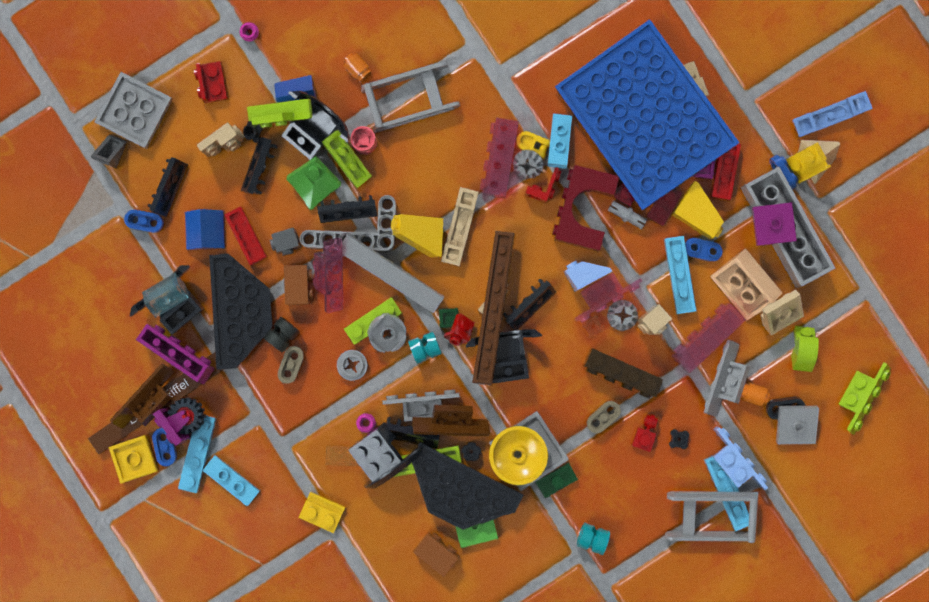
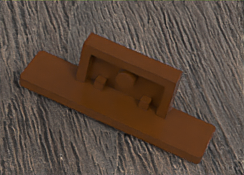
[110,363,174,429]
[412,405,490,436]

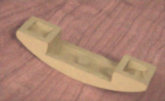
[441,187,479,266]

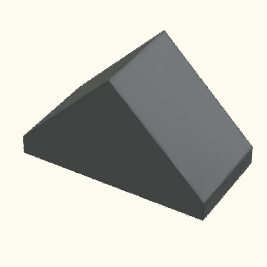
[91,135,127,169]

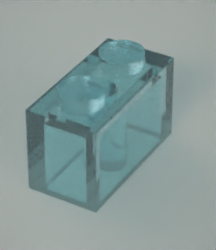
[142,273,189,318]

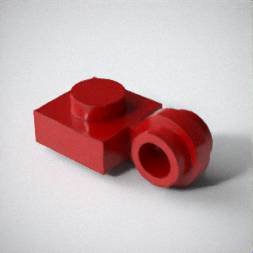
[631,414,658,452]

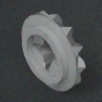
[512,150,543,180]
[607,300,638,331]
[337,350,368,381]

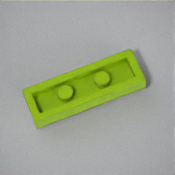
[322,130,372,188]
[344,297,402,345]

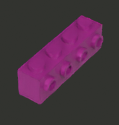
[136,324,215,384]

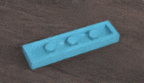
[664,236,696,314]
[178,415,217,493]
[704,455,749,531]

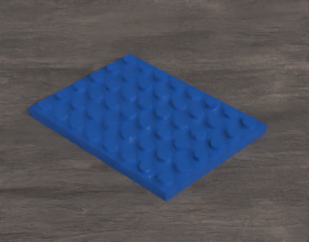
[555,19,739,211]

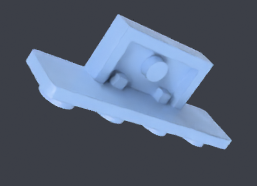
[712,427,768,490]

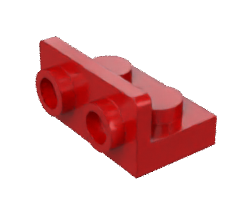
[194,61,228,104]

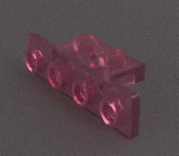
[313,237,343,313]
[574,272,642,323]

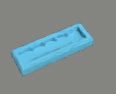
[547,113,572,169]
[202,455,260,506]

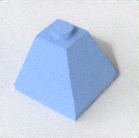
[564,261,612,291]

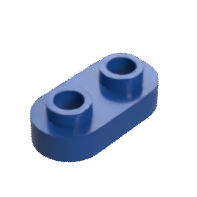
[769,155,798,190]
[124,210,164,233]
[685,238,722,262]
[152,428,177,466]

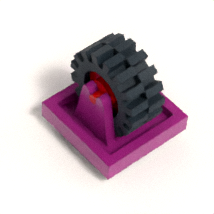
[153,398,206,446]

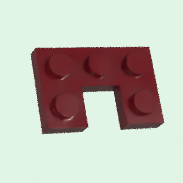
[613,183,682,226]

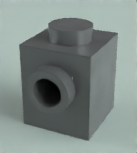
[270,228,301,256]

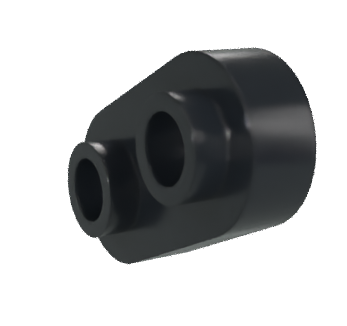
[766,396,806,420]

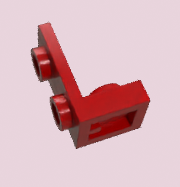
[525,167,562,203]

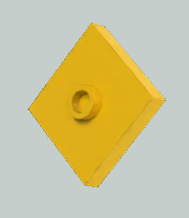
[109,435,158,484]

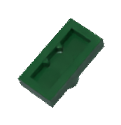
[536,462,578,498]

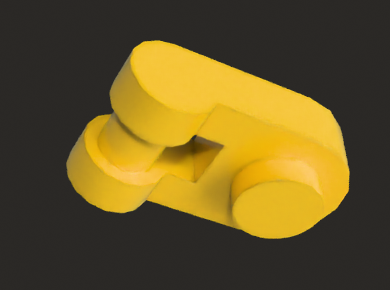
[516,131,550,160]

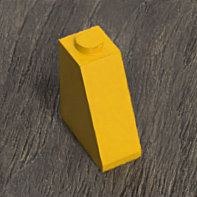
[672,181,724,239]
[391,214,443,258]

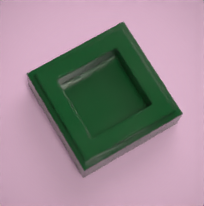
[439,308,458,328]

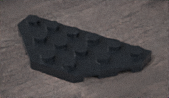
[209,254,273,370]
[412,442,524,530]

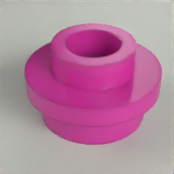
[239,22,259,42]
[356,413,376,433]

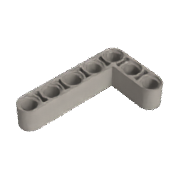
[300,195,397,252]

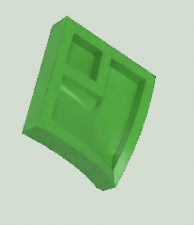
[286,156,341,210]

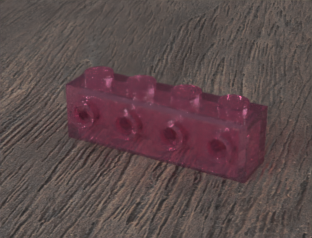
[480,117,519,199]
[671,303,746,373]

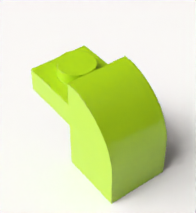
[791,326,819,372]

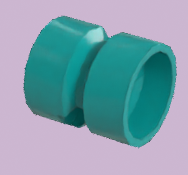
[408,331,442,364]
[576,522,610,555]

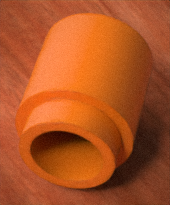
[343,53,371,82]
[740,383,770,406]

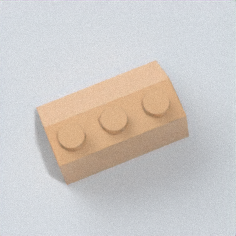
[710,248,782,320]

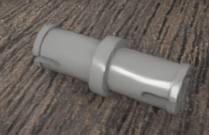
[608,200,647,229]

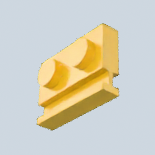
[786,142,831,184]
[299,491,345,533]

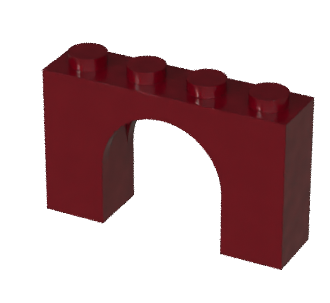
[552,165,619,252]

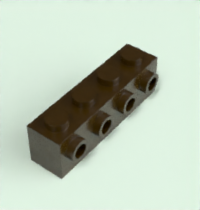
[583,348,664,399]

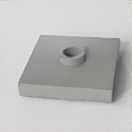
[776,406,819,444]

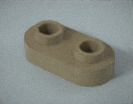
[278,346,304,384]
[586,401,621,433]

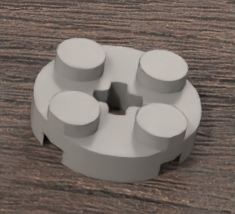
[367,313,406,352]

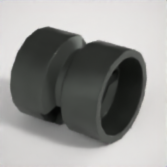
[264,317,300,353]

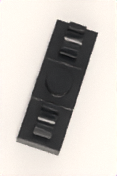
[241,137,278,194]
[148,157,188,217]
[317,195,377,223]
[503,279,556,330]
[383,417,440,449]

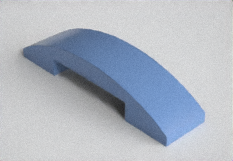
[792,91,873,137]

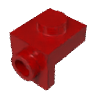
[444,313,475,346]

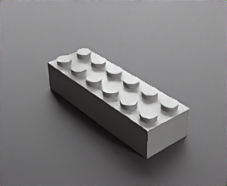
[741,167,835,288]

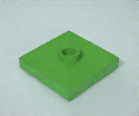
[455,520,498,548]

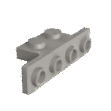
[704,340,750,417]
[382,389,460,422]

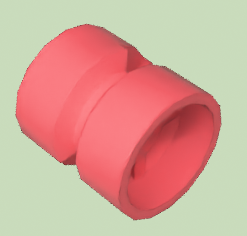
[350,126,377,155]

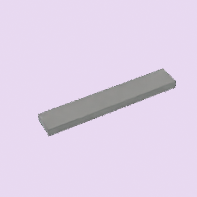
[337,234,444,313]

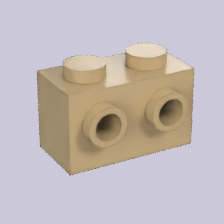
[637,304,672,335]

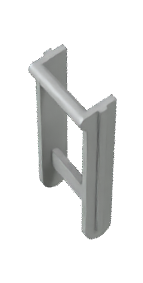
[361,62,461,133]
[665,491,759,543]

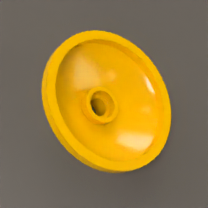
[489,426,548,485]

